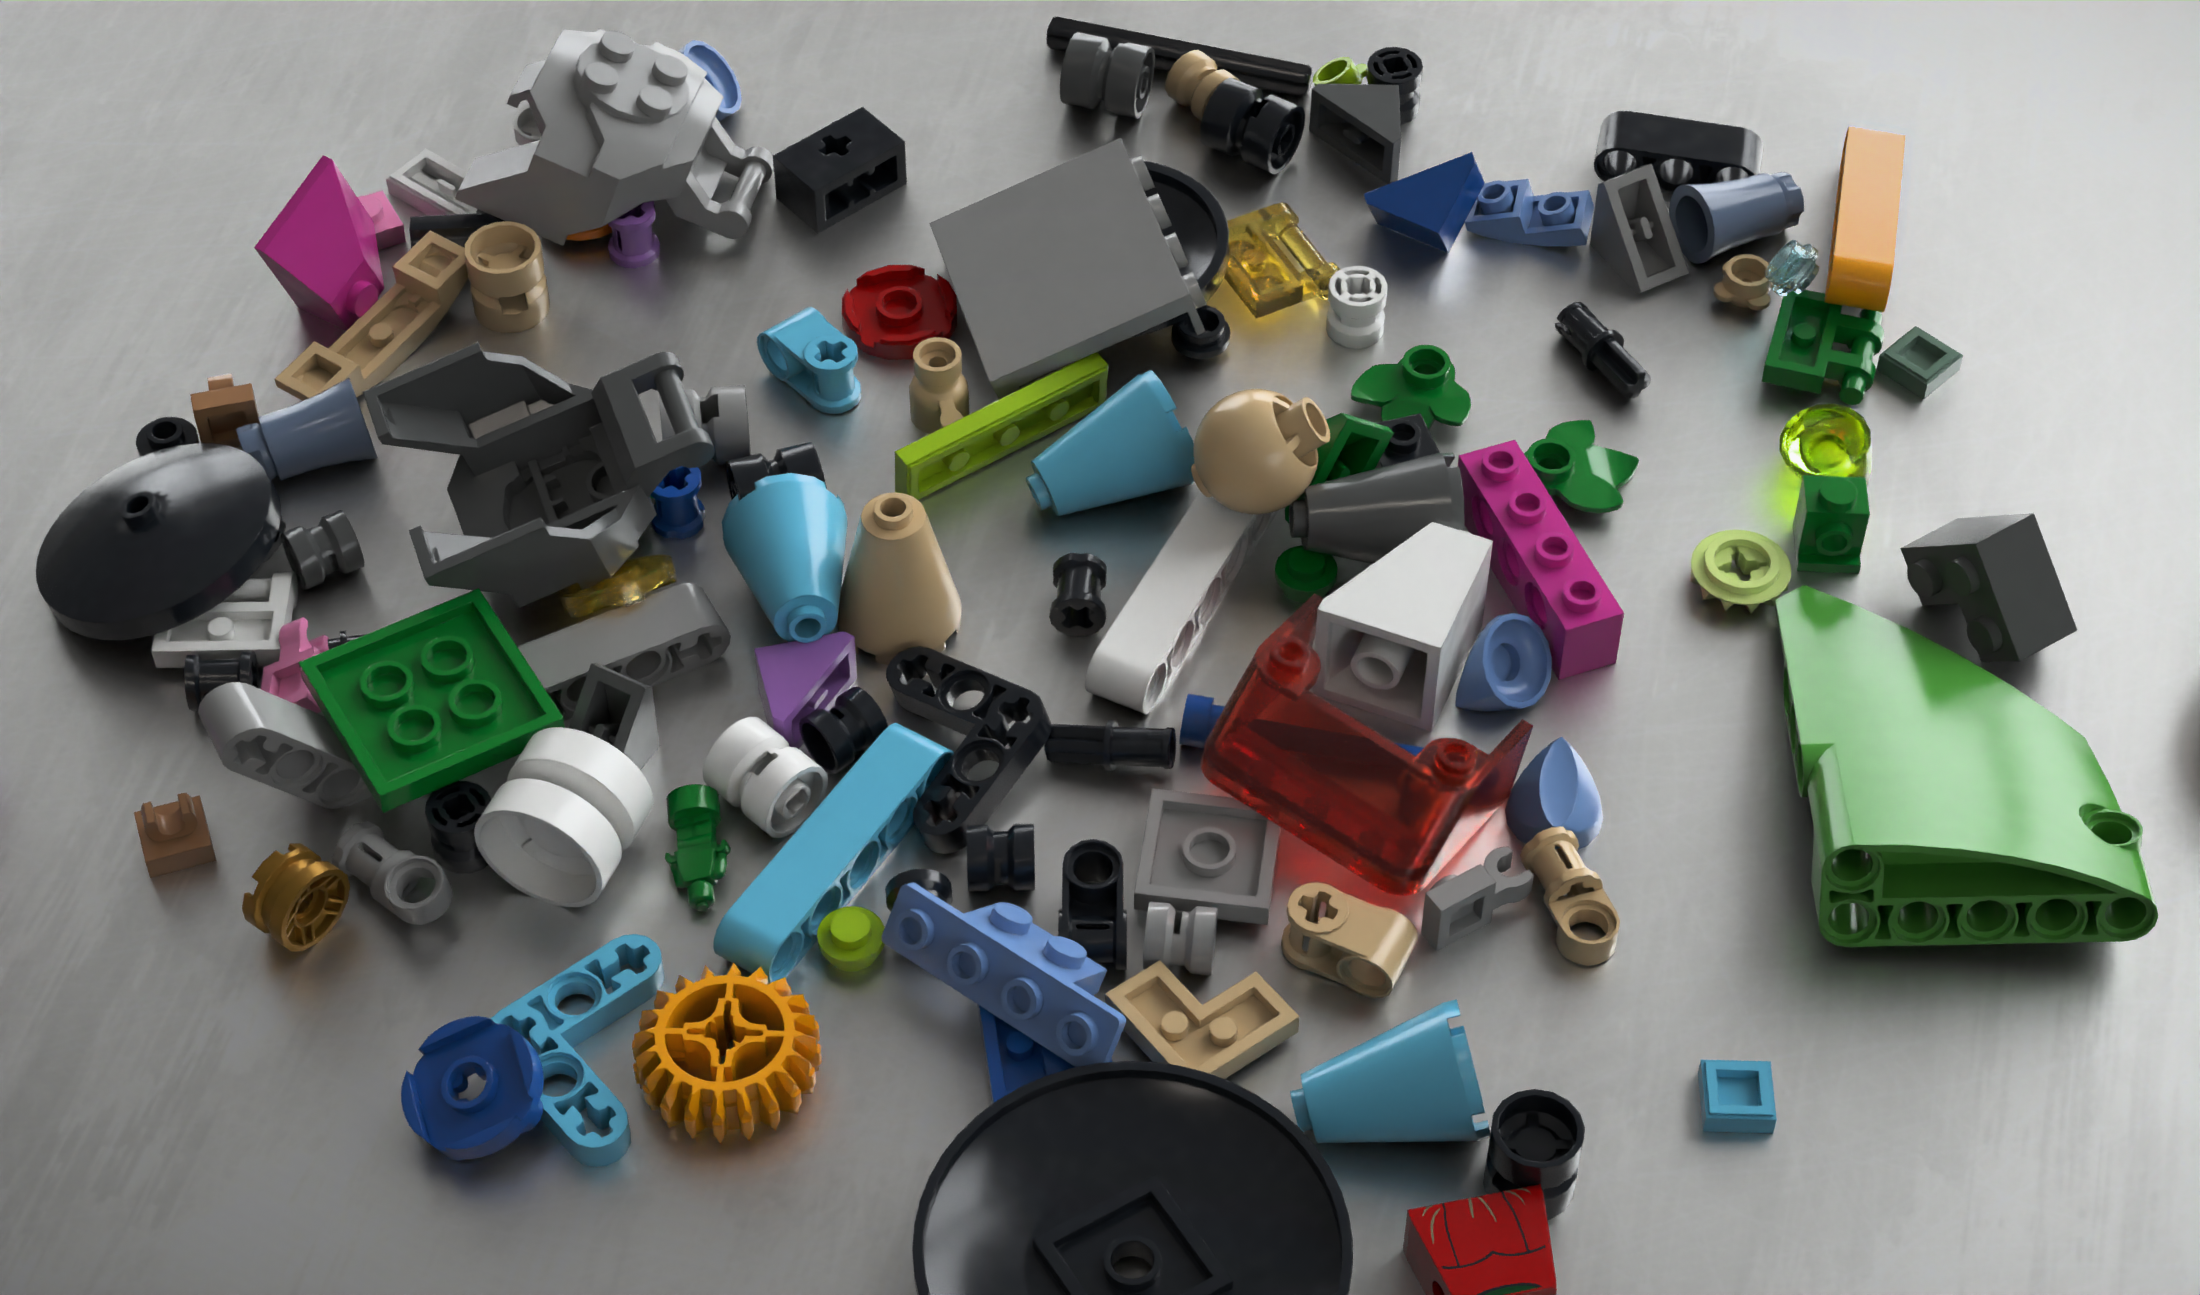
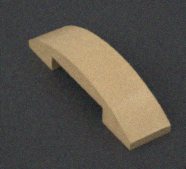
[275,231,468,401]

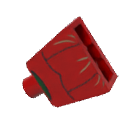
[1403,1184,1557,1295]

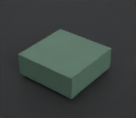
[1876,326,1963,399]

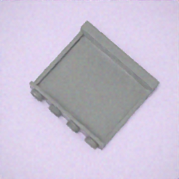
[929,138,1207,399]

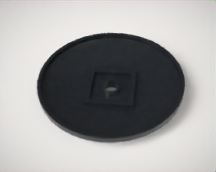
[912,1061,1353,1295]

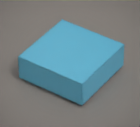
[1698,1060,1777,1134]

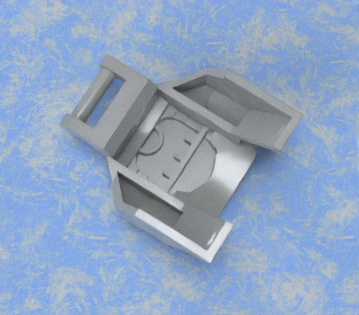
[455,29,774,246]

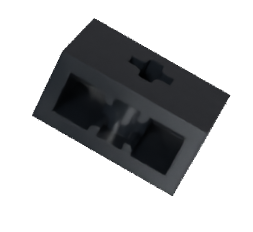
[773,107,907,234]

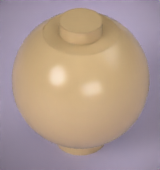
[1191,389,1330,515]

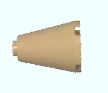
[837,492,962,665]

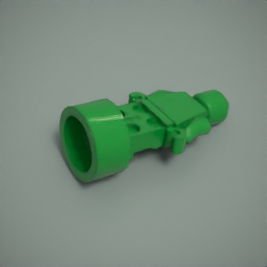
[665,784,731,911]

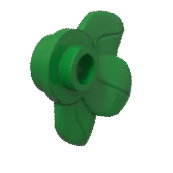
[1351,345,1471,430]
[1524,420,1639,513]

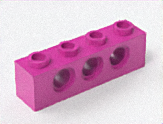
[1457,440,1624,680]

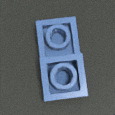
[1465,179,1594,246]

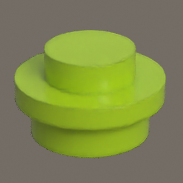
[817,906,885,972]

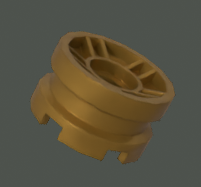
[242,843,350,952]

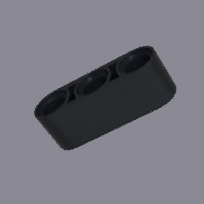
[1594,111,1764,194]

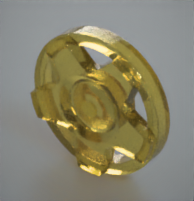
[558,555,677,617]

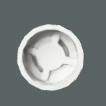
[702,717,828,838]

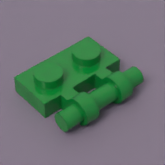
[1761,286,1884,405]

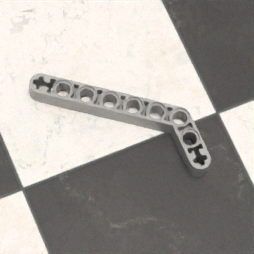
[198,583,731,809]

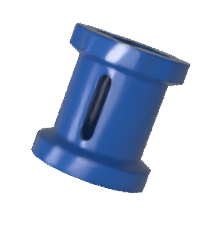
[651,466,706,539]

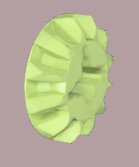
[1690,530,1791,614]

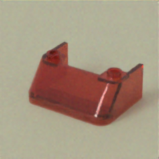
[1200,593,1533,896]

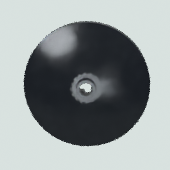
[36,443,281,640]

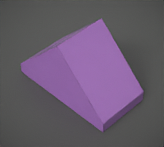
[754,631,857,749]

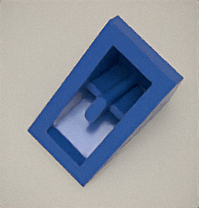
[1364,152,1485,253]

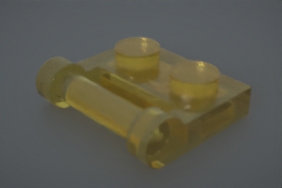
[1224,202,1340,319]

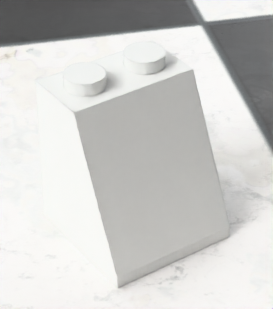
[1311,522,1493,732]

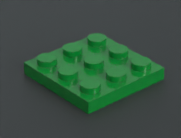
[298,588,565,813]

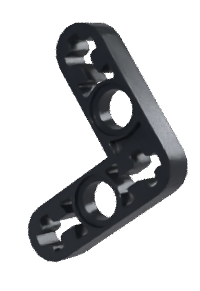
[886,646,1051,854]

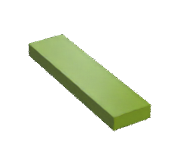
[895,352,1108,500]

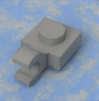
[1421,846,1534,951]

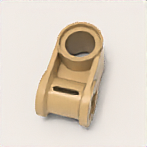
[1281,882,1418,998]

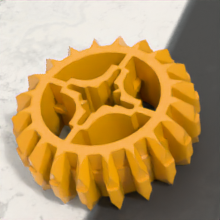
[632,962,822,1144]

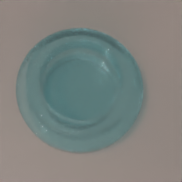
[1765,240,1819,297]

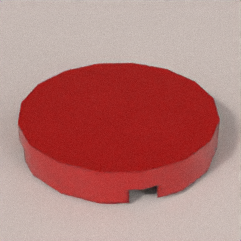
[842,265,957,360]

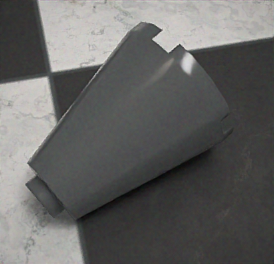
[1289,453,1465,564]

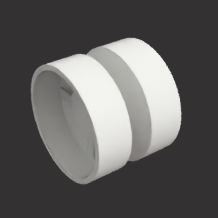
[474,727,653,907]

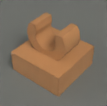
[190,373,260,447]
[134,793,217,878]

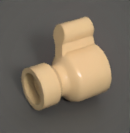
[909,337,969,434]

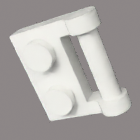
[152,571,298,668]

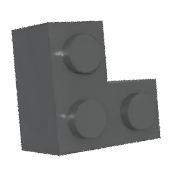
[1900,513,2077,662]

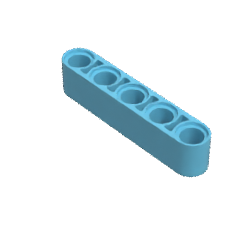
[713,723,954,983]

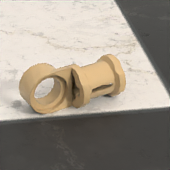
[1520,826,1620,966]

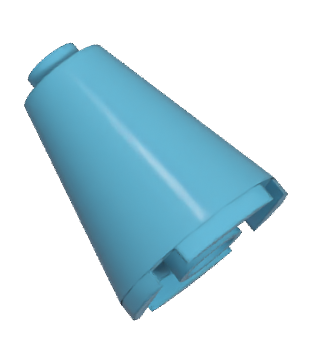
[1025,370,1194,516]
[722,473,848,643]
[1290,999,1491,1143]

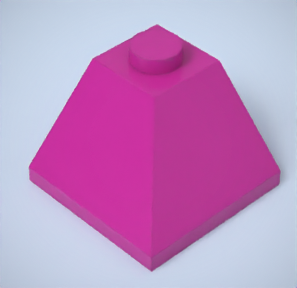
[254,155,385,331]

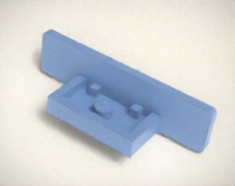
[882,882,1126,1067]

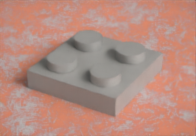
[1134,789,1283,925]

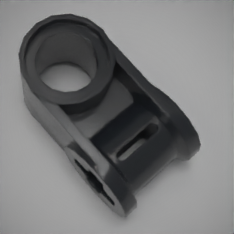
[1058,839,1127,970]

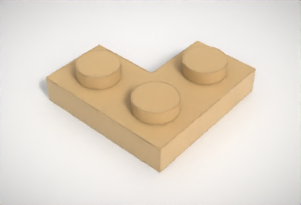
[1105,960,1300,1079]

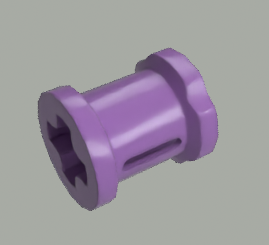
[608,201,661,269]

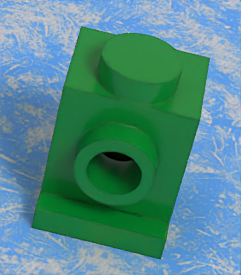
[1792,475,1870,574]

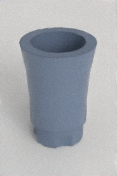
[1669,172,1804,264]
[236,378,378,481]

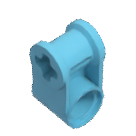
[757,307,862,414]

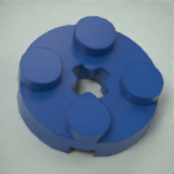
[401,1016,544,1161]

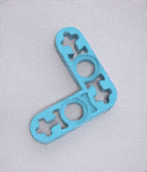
[491,934,664,1167]

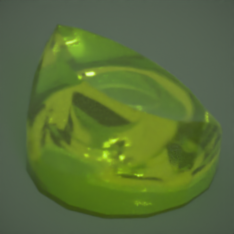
[1779,403,1872,487]

